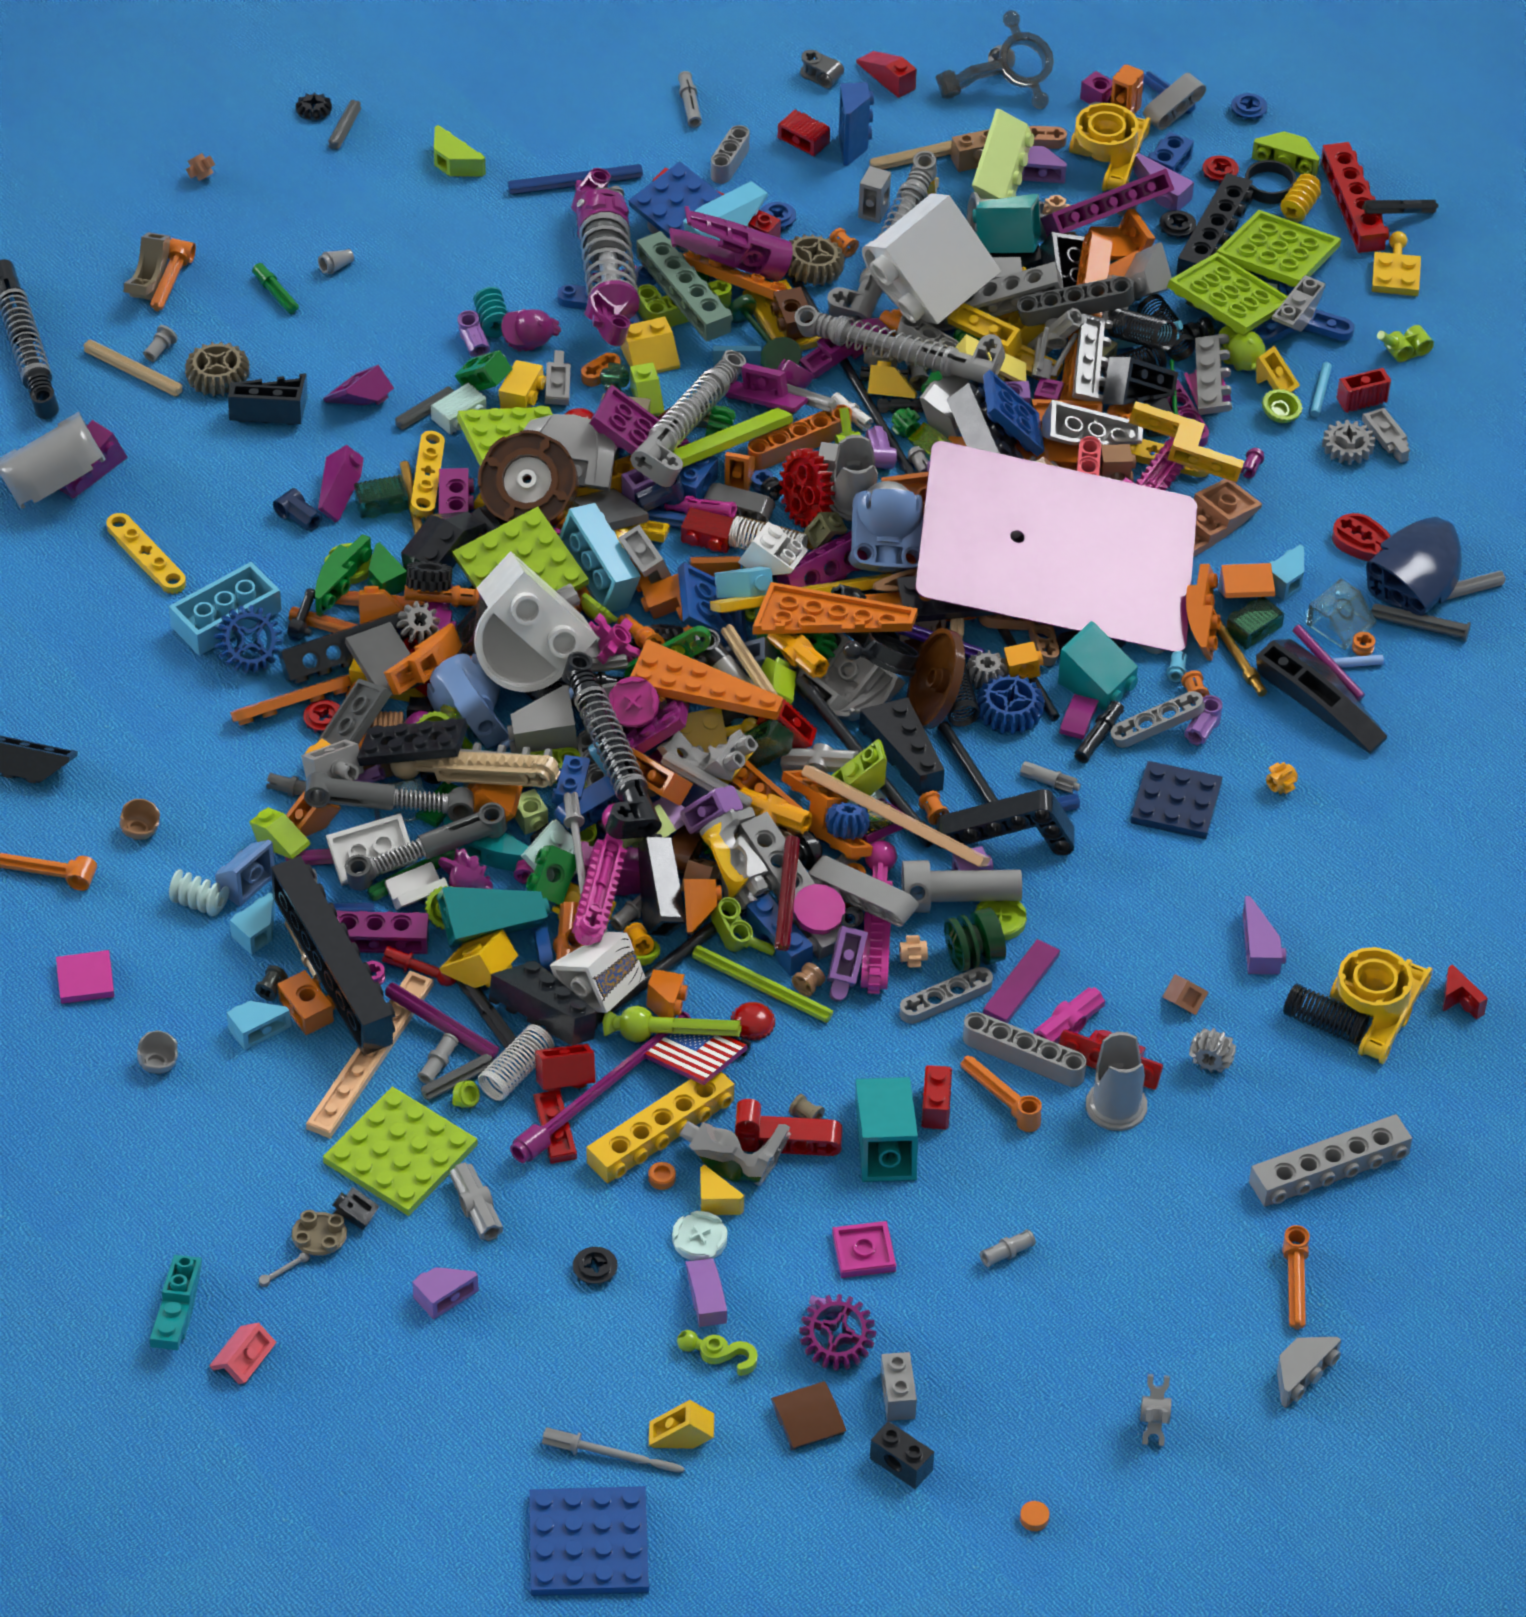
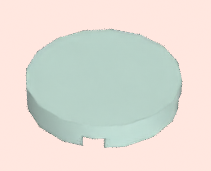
[672,1211,728,1261]

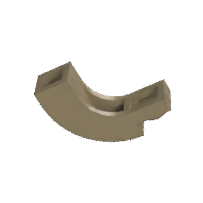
[123,232,170,300]

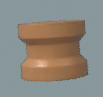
[792,962,825,996]

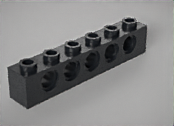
[1176,173,1254,275]
[277,605,425,684]

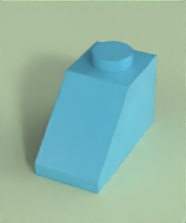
[714,566,773,598]
[226,1001,291,1050]

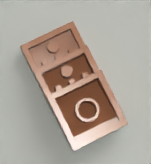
[1193,479,1262,557]

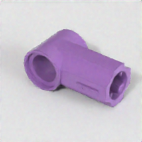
[458,310,490,357]
[865,426,897,470]
[1185,695,1223,746]

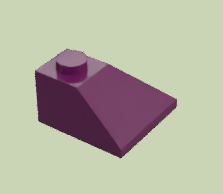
[323,364,394,405]

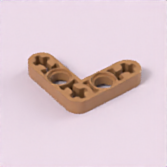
[978,614,1059,666]

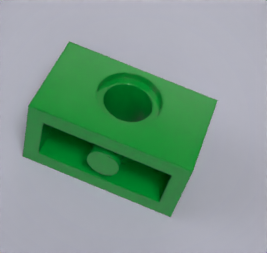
[526,845,576,906]

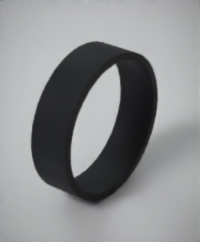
[1245,160,1296,204]

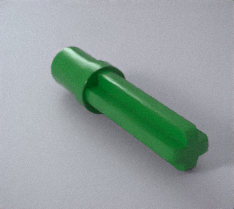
[252,263,299,314]

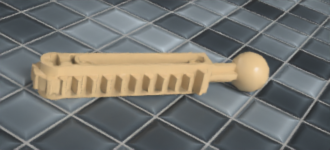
[390,751,561,788]

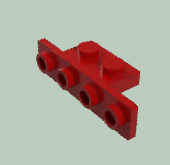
[1058,1029,1163,1090]

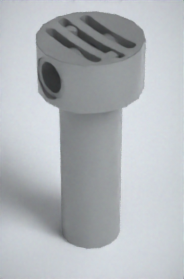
[901,860,1022,913]

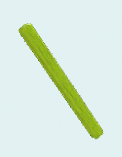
[692,945,833,1023]

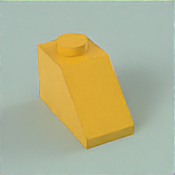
[868,361,918,399]
[649,1400,714,1449]

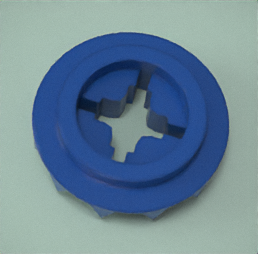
[1231,93,1267,121]
[761,202,796,230]

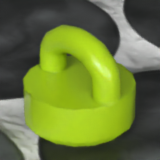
[452,1080,480,1108]

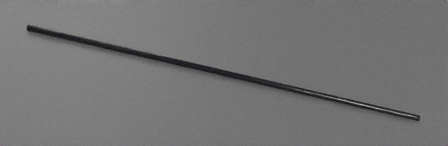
[791,278,1060,721]

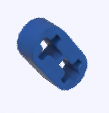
[533,927,553,971]

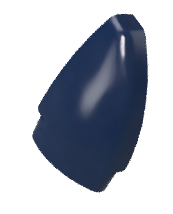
[1366,517,1462,616]

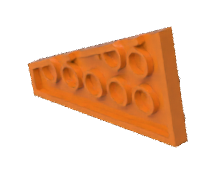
[752,582,918,634]
[631,639,783,720]

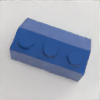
[838,82,874,166]

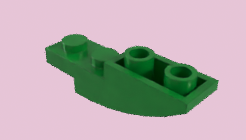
[315,534,372,617]

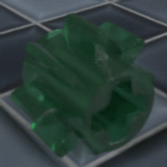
[600,362,630,391]

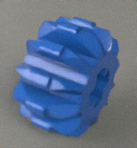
[825,802,870,840]

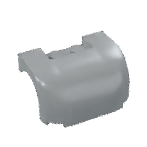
[0,412,106,509]

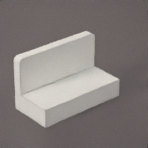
[385,862,449,910]

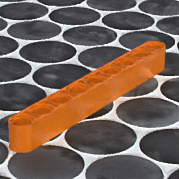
[1060,230,1113,401]

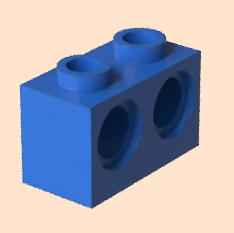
[1147,132,1194,174]

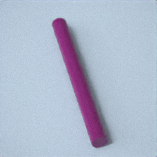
[1292,625,1365,701]

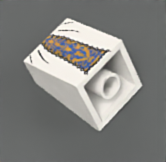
[550,932,646,1013]

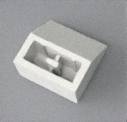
[738,521,808,575]

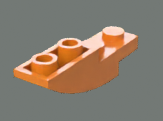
[1186,564,1221,661]
[384,623,462,695]

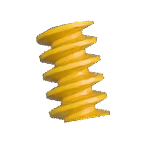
[1280,174,1321,223]

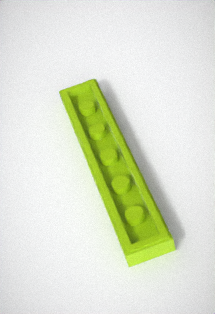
[672,408,793,468]

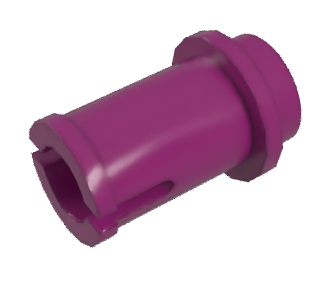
[1241,448,1265,478]

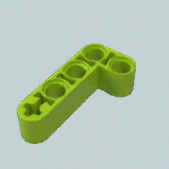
[638,280,732,327]

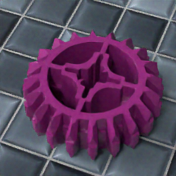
[799,1294,876,1371]

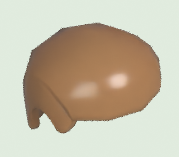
[119,799,160,840]

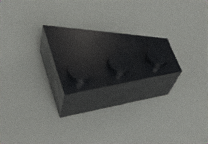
[1102,357,1178,405]
[228,373,308,425]

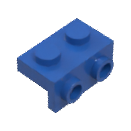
[552,755,590,808]

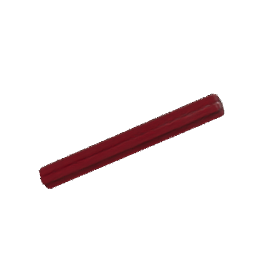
[775,835,800,951]

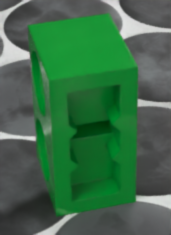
[454,350,513,391]

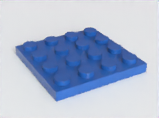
[530,1486,649,1596]

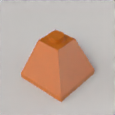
[467,783,523,822]
[684,879,722,936]

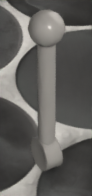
[259,1252,310,1287]

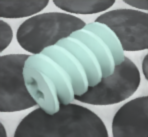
[169,869,229,916]

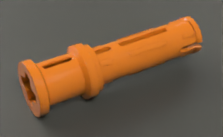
[404,585,480,609]
[617,614,665,648]

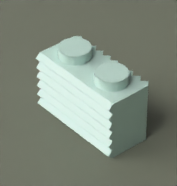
[431,383,486,435]

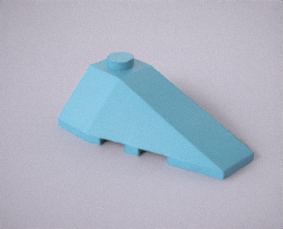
[683,181,768,241]

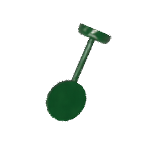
[728,294,802,370]

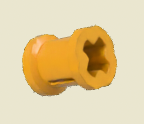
[623,922,654,956]

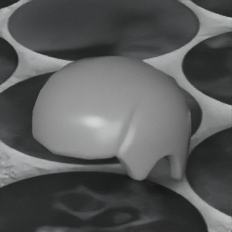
[137,1030,178,1074]

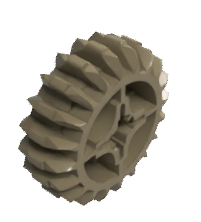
[786,234,845,286]
[185,341,250,397]

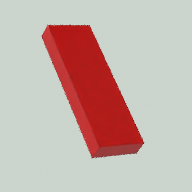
[533,1090,577,1164]

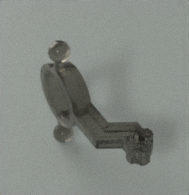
[935,10,1054,109]

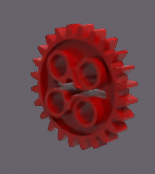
[779,448,835,528]

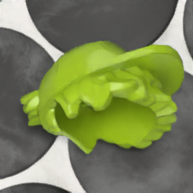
[1219,325,1266,372]

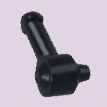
[287,588,315,640]

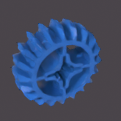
[214,605,283,673]
[977,673,1045,735]

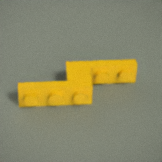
[947,303,1063,380]
[1128,401,1244,482]

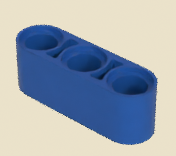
[555,774,620,834]

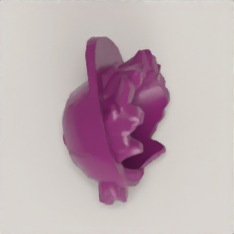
[501,309,561,351]
[438,848,493,889]

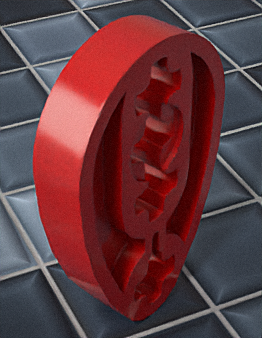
[1332,513,1391,561]

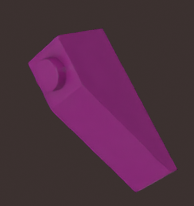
[318,445,364,523]

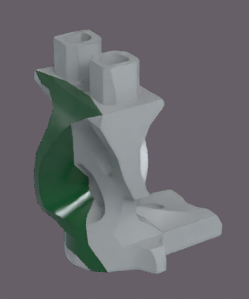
[680,1121,791,1186]

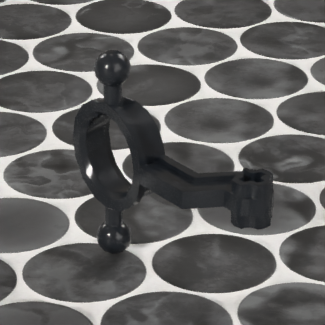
[831,584,920,677]

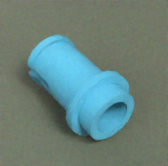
[1166,651,1187,683]

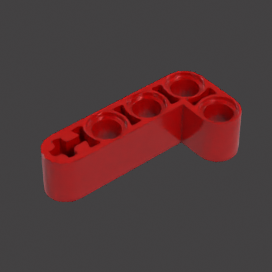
[735,1099,843,1156]

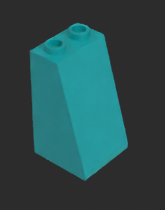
[437,887,550,948]
[855,1077,918,1182]

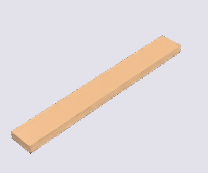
[801,765,991,867]
[306,971,434,1139]

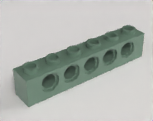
[637,231,733,342]

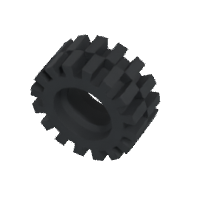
[406,561,452,592]

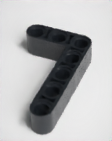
[935,789,1075,856]

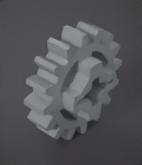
[1322,420,1375,465]

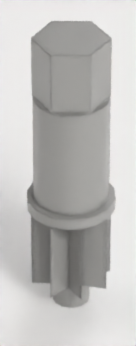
[1020,761,1081,794]

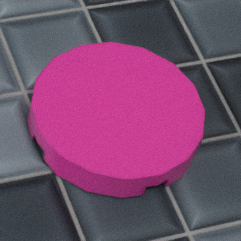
[608,676,660,728]
[793,884,845,935]

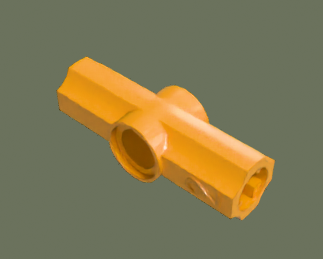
[767,634,830,678]
[739,787,812,834]

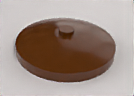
[907,628,965,729]

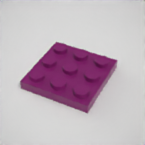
[589,385,659,455]
[622,697,690,753]

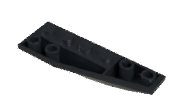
[1256,639,1387,754]

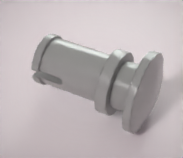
[143,325,178,362]

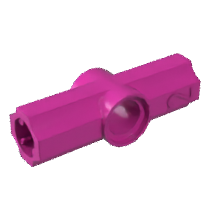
[1033,987,1105,1043]

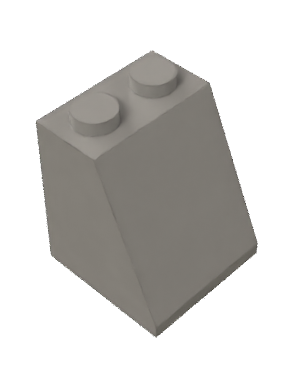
[507,685,578,754]

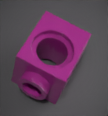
[1080,71,1112,104]

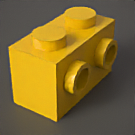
[498,360,546,409]

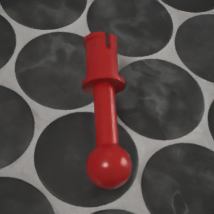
[382,946,456,986]

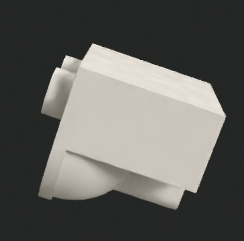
[862,194,1001,324]
[474,551,598,692]

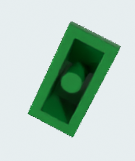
[367,542,407,595]

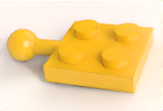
[1372,231,1421,296]
[677,708,760,756]

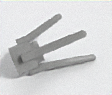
[1032,327,1078,379]

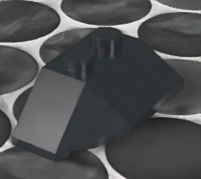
[401,511,487,571]
[0,735,78,783]

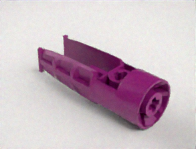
[669,206,793,282]

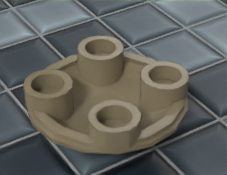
[292,1210,347,1255]

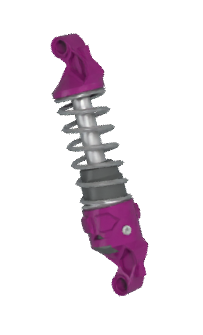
[571,168,639,346]

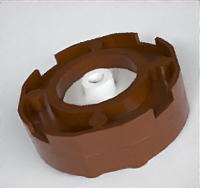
[478,430,579,527]

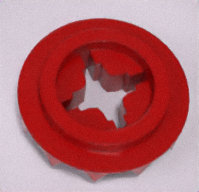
[1202,155,1239,184]
[304,700,340,733]

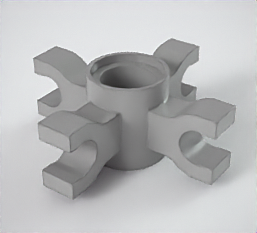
[1140,1374,1171,1446]

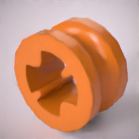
[1352,632,1375,656]

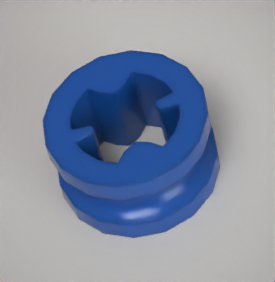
[752,469,773,493]

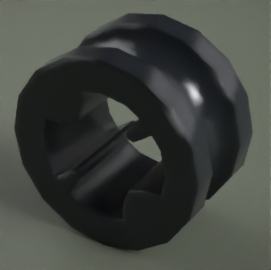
[760,477,783,501]

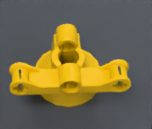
[1069,103,1151,192]
[1329,947,1433,1064]

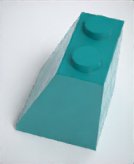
[973,194,1042,253]
[1058,621,1138,711]

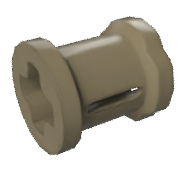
[788,1094,825,1119]

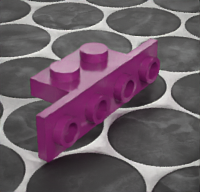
[725,363,808,413]

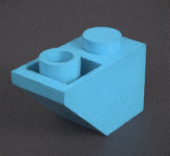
[1270,544,1304,600]
[230,892,275,955]

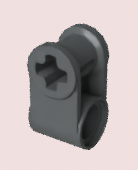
[800,50,844,88]

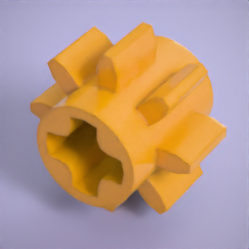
[1266,762,1298,794]

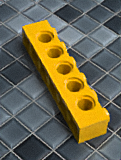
[586,1071,735,1184]

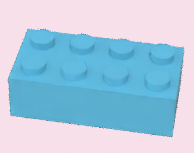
[559,503,641,612]
[169,562,282,656]

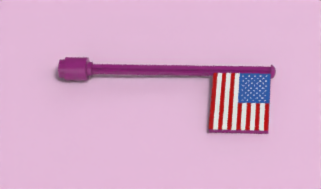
[510,1012,747,1163]

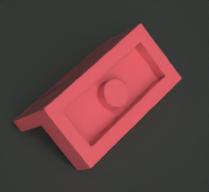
[209,1322,277,1384]

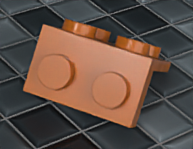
[1088,209,1156,260]

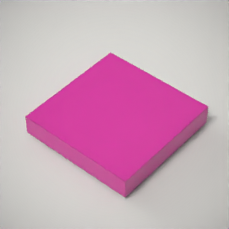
[56,950,115,1004]
[832,1221,896,1278]

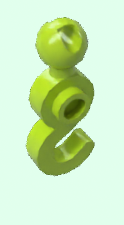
[677,1330,758,1376]

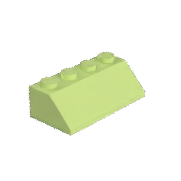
[972,109,1034,199]

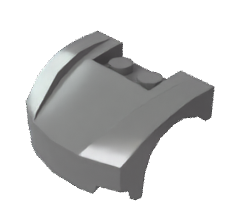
[524,414,618,491]
[784,633,905,721]

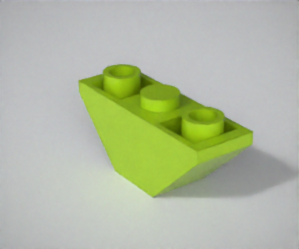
[434,125,486,177]
[1252,131,1320,177]
[831,739,887,801]

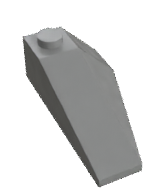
[920,375,979,438]
[1042,400,1143,445]

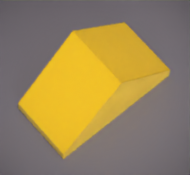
[700,1165,744,1215]

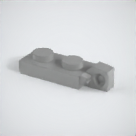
[545,350,571,405]
[1362,408,1410,463]

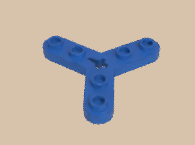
[557,265,656,324]
[1251,281,1355,346]

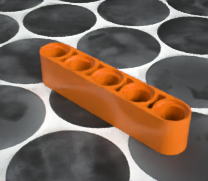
[748,404,852,470]

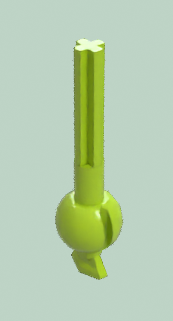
[603,1006,741,1043]

